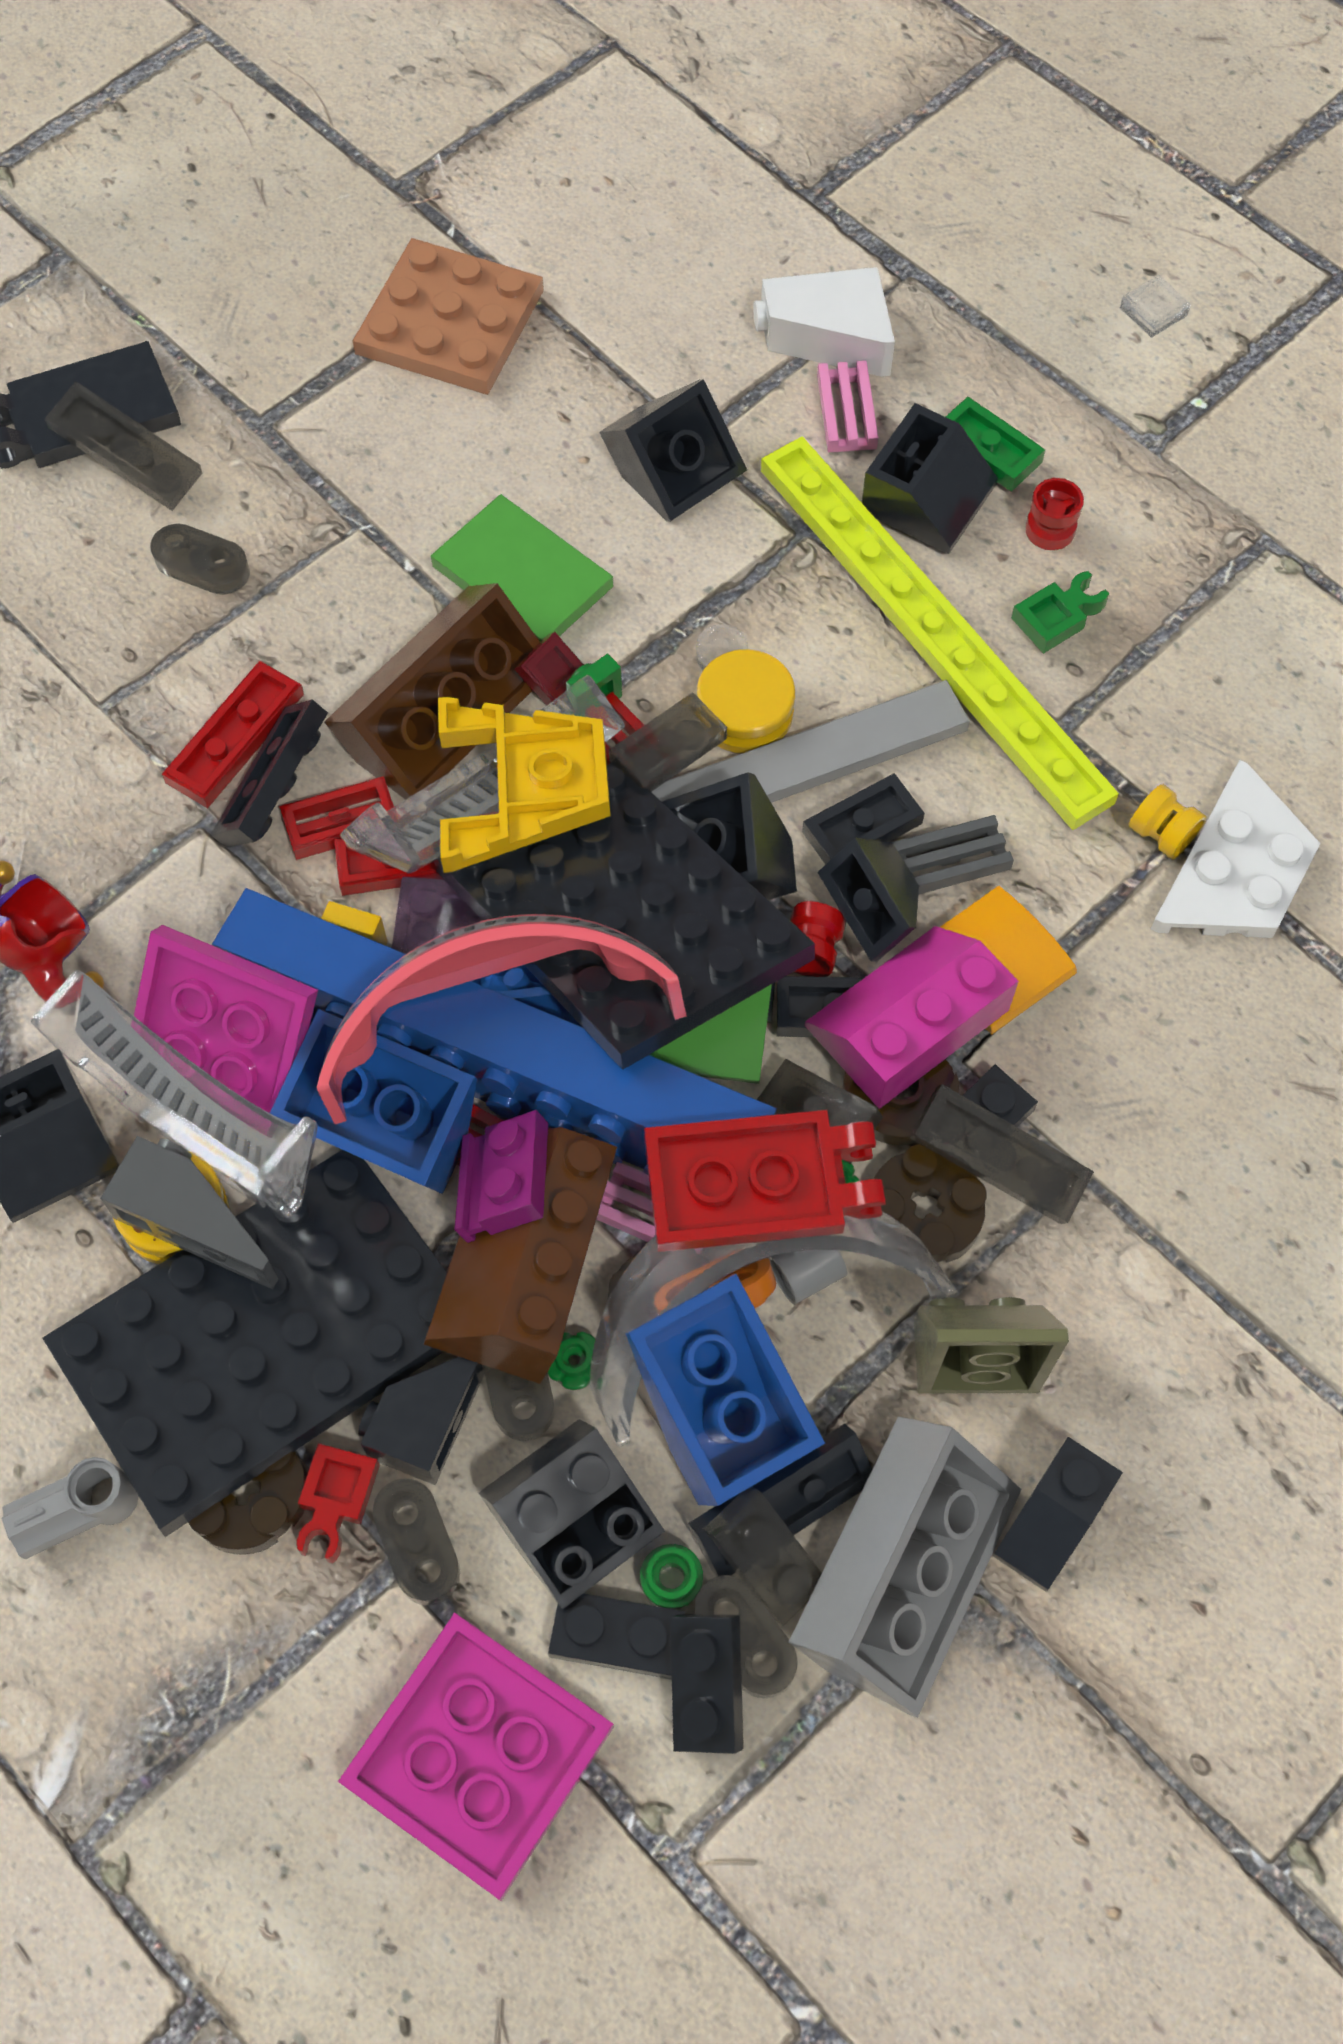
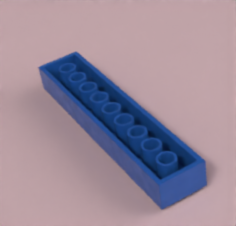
[212,888,777,1175]

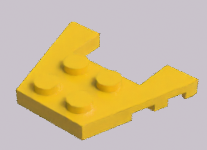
[438,697,611,873]

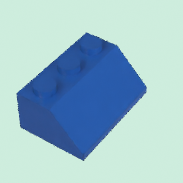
[268,1009,477,1194]

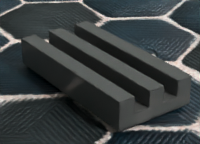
[892,815,1014,894]

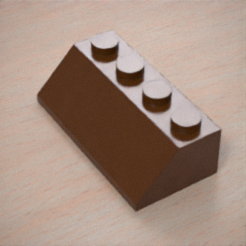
[324,583,540,805]
[423,1127,617,1384]

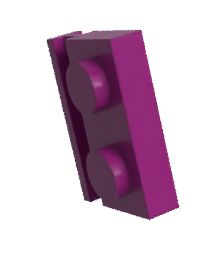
[454,1110,548,1243]

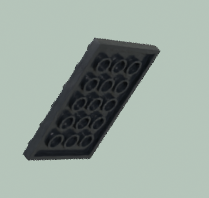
[433,760,815,1070]
[42,1150,447,1537]

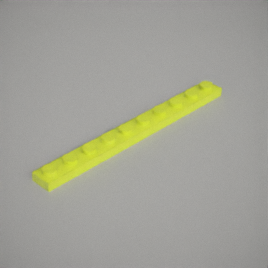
[761,436,1119,830]

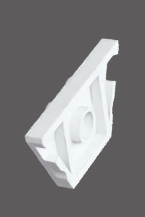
[1151,760,1321,938]

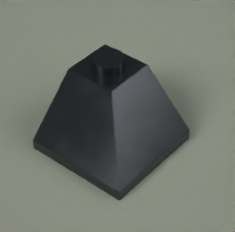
[599,379,747,521]
[662,772,797,900]

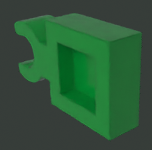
[1011,571,1109,654]

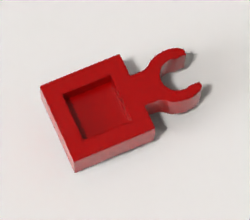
[297,1443,380,1563]

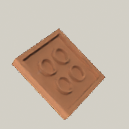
[353,238,544,395]

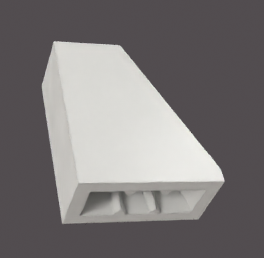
[753,267,895,377]

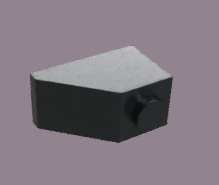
[817,838,919,962]
[358,1357,485,1486]
[993,1437,1123,1592]

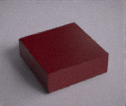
[514,632,584,708]

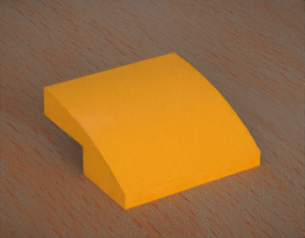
[940,886,1077,1035]

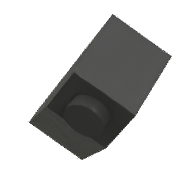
[100,1136,278,1289]

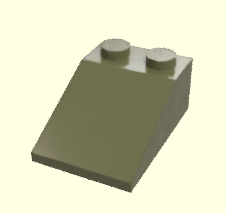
[914,1297,1069,1393]

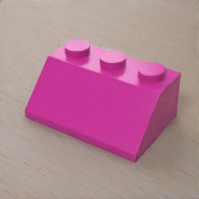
[805,926,1019,1109]

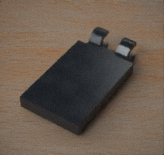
[0,341,181,469]

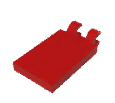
[644,1110,886,1252]

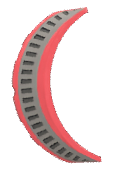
[317,914,686,1125]

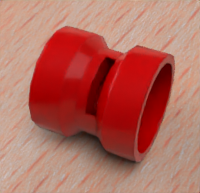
[1025,478,1084,551]
[790,901,847,977]

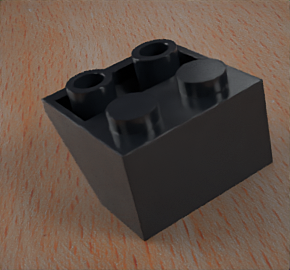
[862,403,998,554]
[0,1049,120,1223]
[479,1419,665,1609]

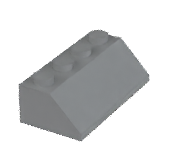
[789,1416,1022,1718]

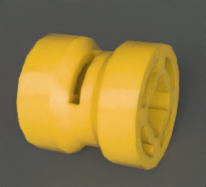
[1129,784,1207,860]

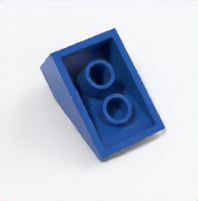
[626,1274,825,1506]

